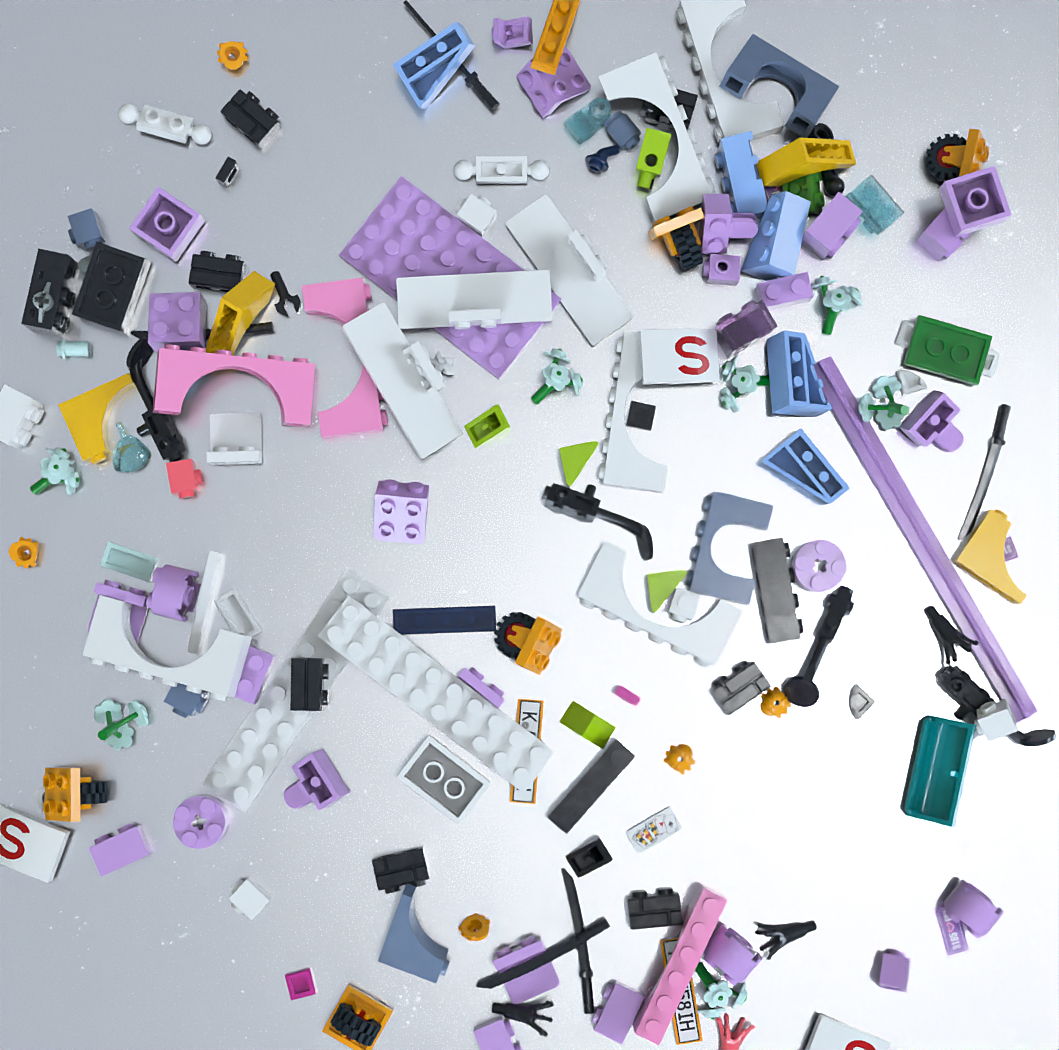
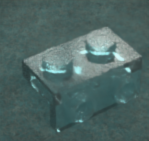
[845,175,905,235]

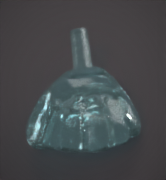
[113,422,151,472]

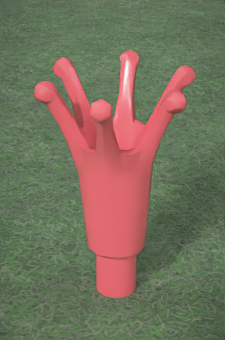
[716,1014,755,1050]

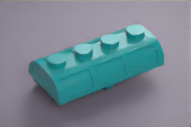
[904,715,977,828]

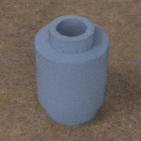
[605,111,641,149]

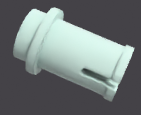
[56,339,90,359]

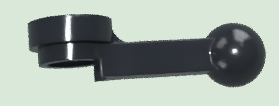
[808,123,845,197]

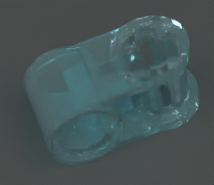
[563,98,611,145]

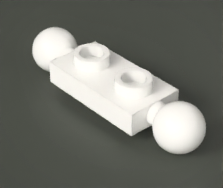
[118,103,212,145]
[453,156,550,184]

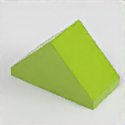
[464,404,511,449]
[559,441,599,488]
[646,569,688,614]
[560,700,617,749]

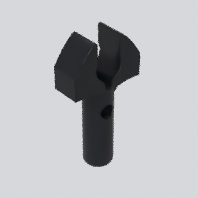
[270,271,302,318]

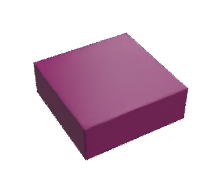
[614,685,641,707]
[285,967,317,1001]

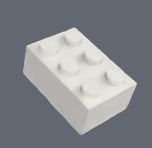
[397,735,491,825]

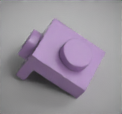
[491,16,533,49]

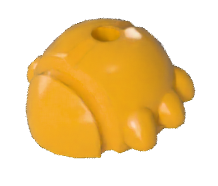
[217,41,248,70]
[9,537,39,568]
[760,686,792,719]
[663,744,696,775]
[458,913,490,941]

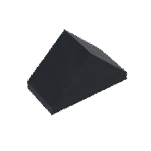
[565,835,614,878]

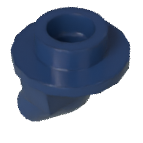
[585,145,619,173]

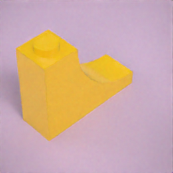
[756,138,857,187]
[206,271,275,355]
[58,373,135,464]
[952,509,1027,605]

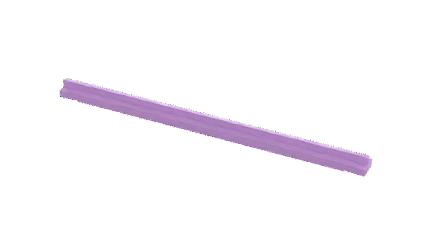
[813,355,1038,723]

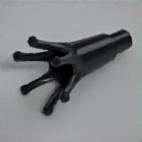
[925,605,979,665]
[755,920,817,961]
[492,1001,554,1037]

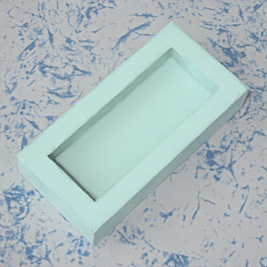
[100,542,158,582]

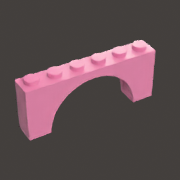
[302,277,388,440]
[153,344,315,427]
[632,882,728,1045]

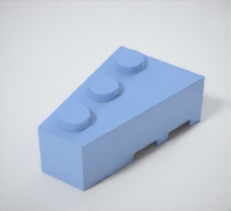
[393,22,475,110]
[714,131,767,218]
[741,191,811,281]
[767,330,832,417]
[761,428,851,505]

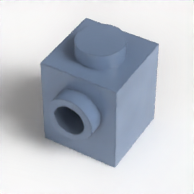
[67,208,106,251]
[163,683,207,718]

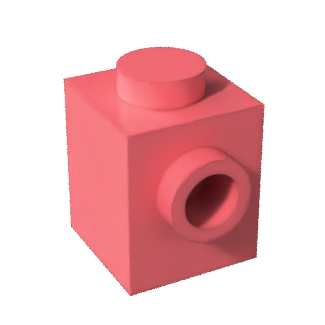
[166,459,203,499]

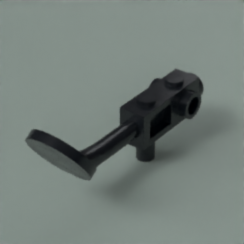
[126,337,186,462]
[541,482,654,561]
[784,585,855,707]
[939,665,1057,747]

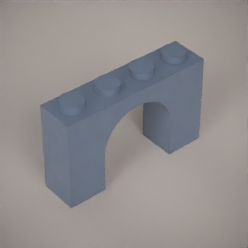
[719,34,839,138]
[685,490,774,606]

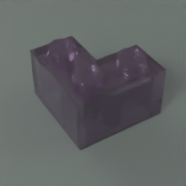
[715,300,778,359]

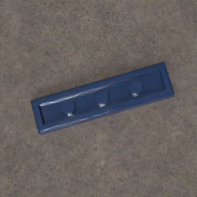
[393,605,496,635]

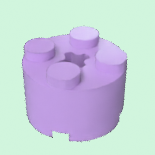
[791,540,847,592]
[146,564,199,622]
[173,794,230,849]
[943,878,1005,939]
[703,923,763,986]

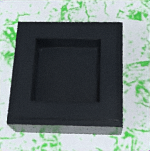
[215,156,239,188]
[626,401,656,432]

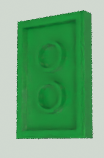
[904,315,993,386]

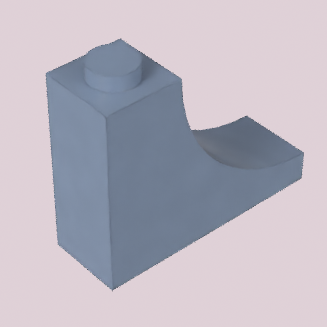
[378,883,450,983]

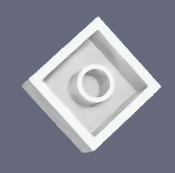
[0,384,44,450]

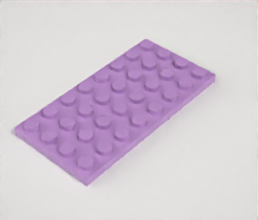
[339,176,562,380]

